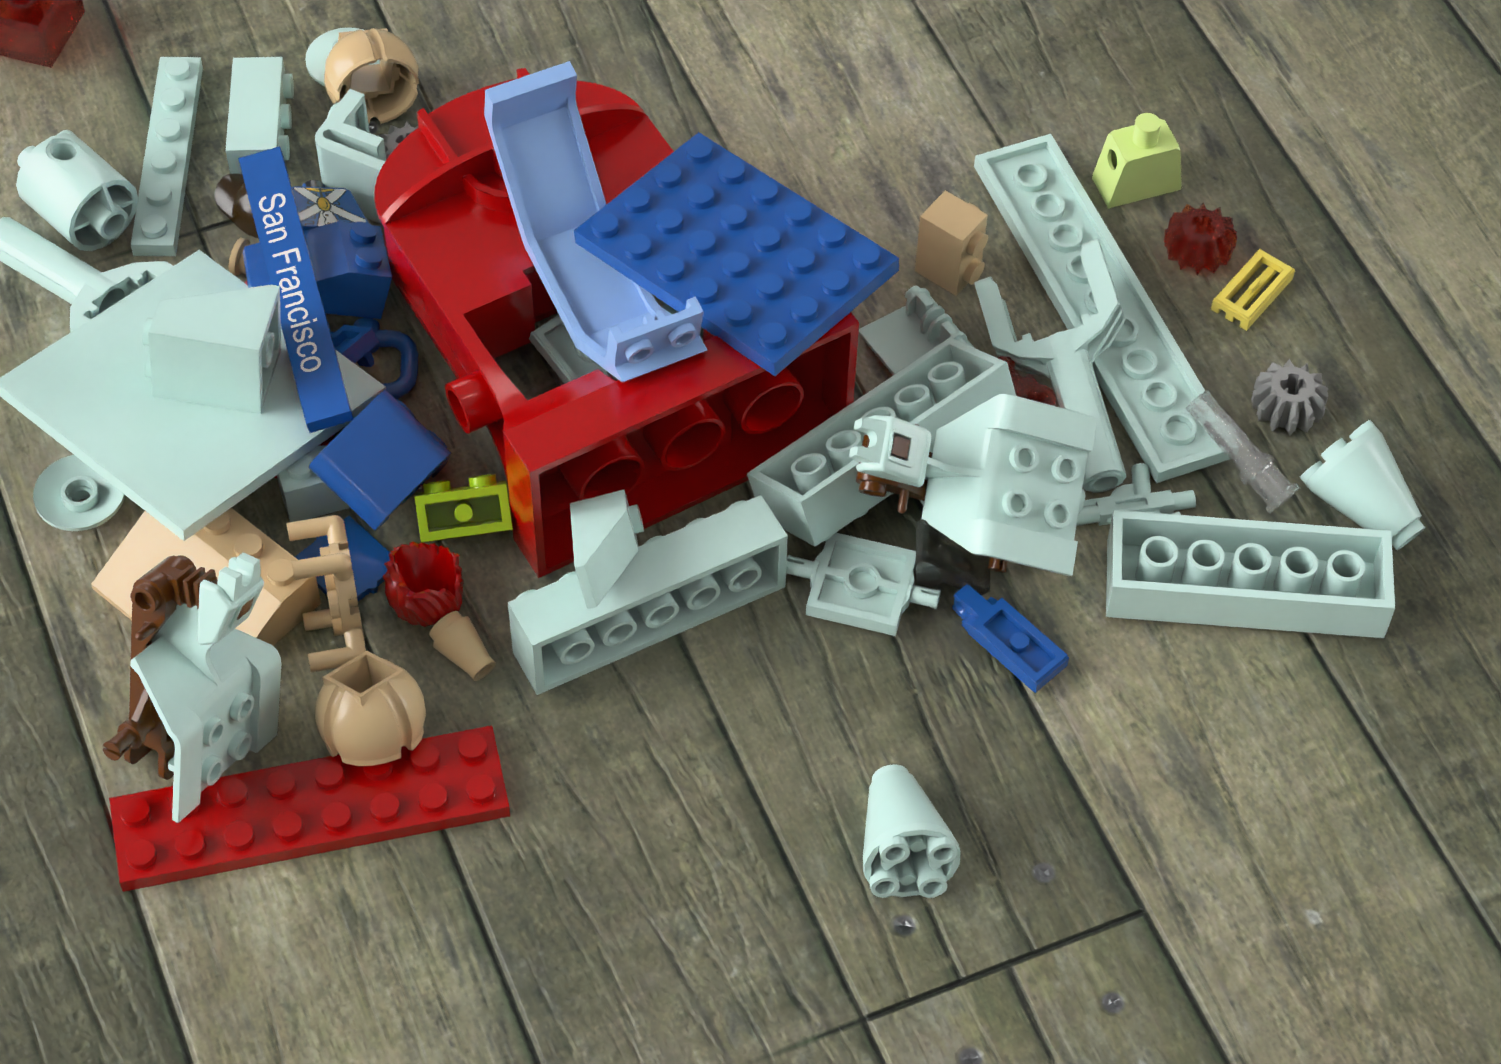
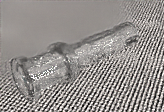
[1186,390,1301,514]

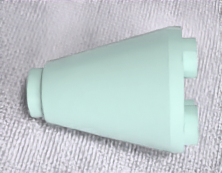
[1300,420,1426,550]
[863,764,961,898]

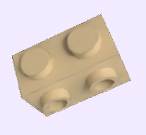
[915,190,988,296]

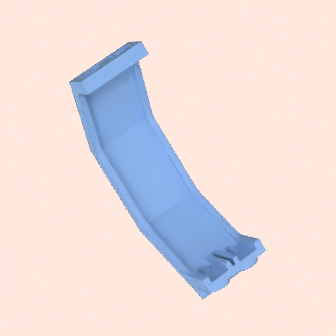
[484,61,707,382]

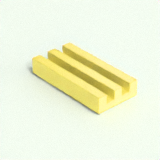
[1211,249,1295,331]

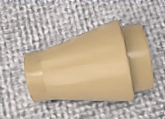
[429,611,496,681]

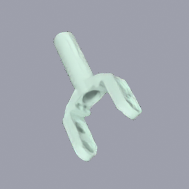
[0,217,173,332]
[974,239,1126,493]

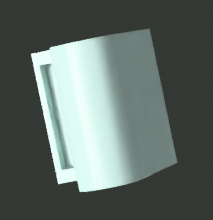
[315,89,386,224]

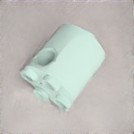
[16,130,138,251]

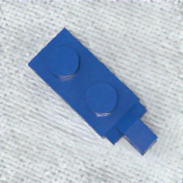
[952,583,1069,693]

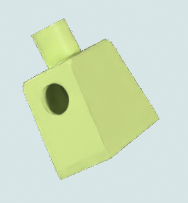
[1092,113,1182,209]

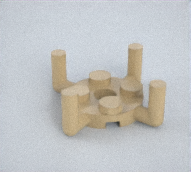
[287,515,366,672]

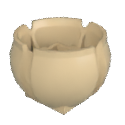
[324,28,419,124]
[315,651,426,766]

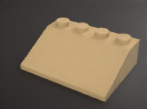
[91,508,321,646]

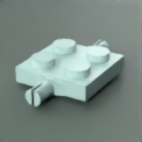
[786,533,941,636]

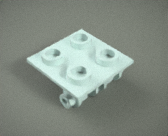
[859,285,974,375]

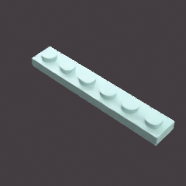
[131,57,203,256]

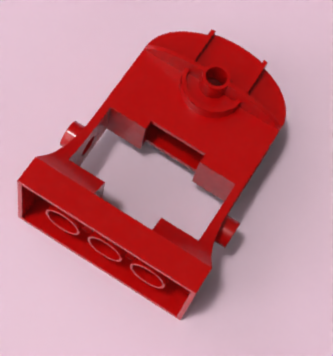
[374,68,859,578]

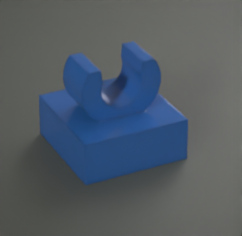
[332,325,379,367]

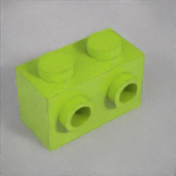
[414,474,513,542]

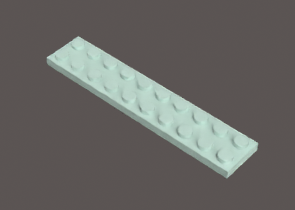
[974,134,1239,483]

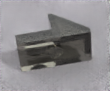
[916,519,990,596]

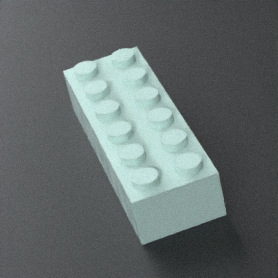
[747,337,1016,546]
[508,495,788,695]
[1106,510,1395,638]

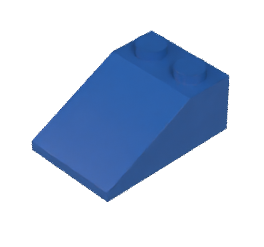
[243,221,392,319]

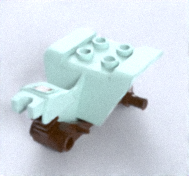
[849,394,1098,576]
[103,553,282,823]

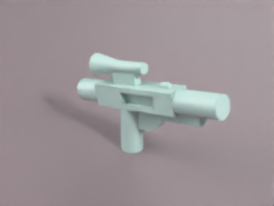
[1076,463,1196,526]

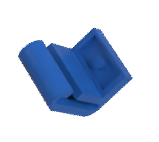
[308,390,452,531]

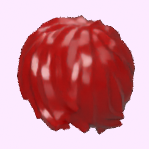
[383,541,464,627]

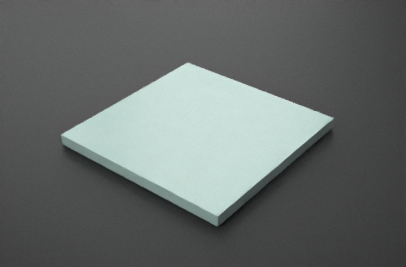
[0,250,386,541]

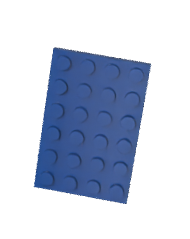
[574,132,899,376]

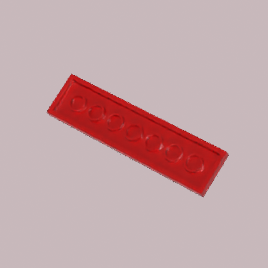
[109,725,510,892]

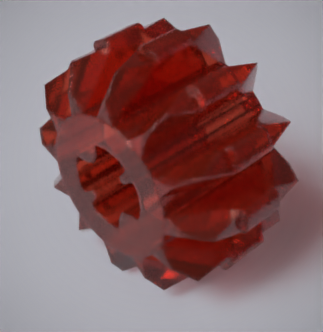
[1163,202,1237,275]

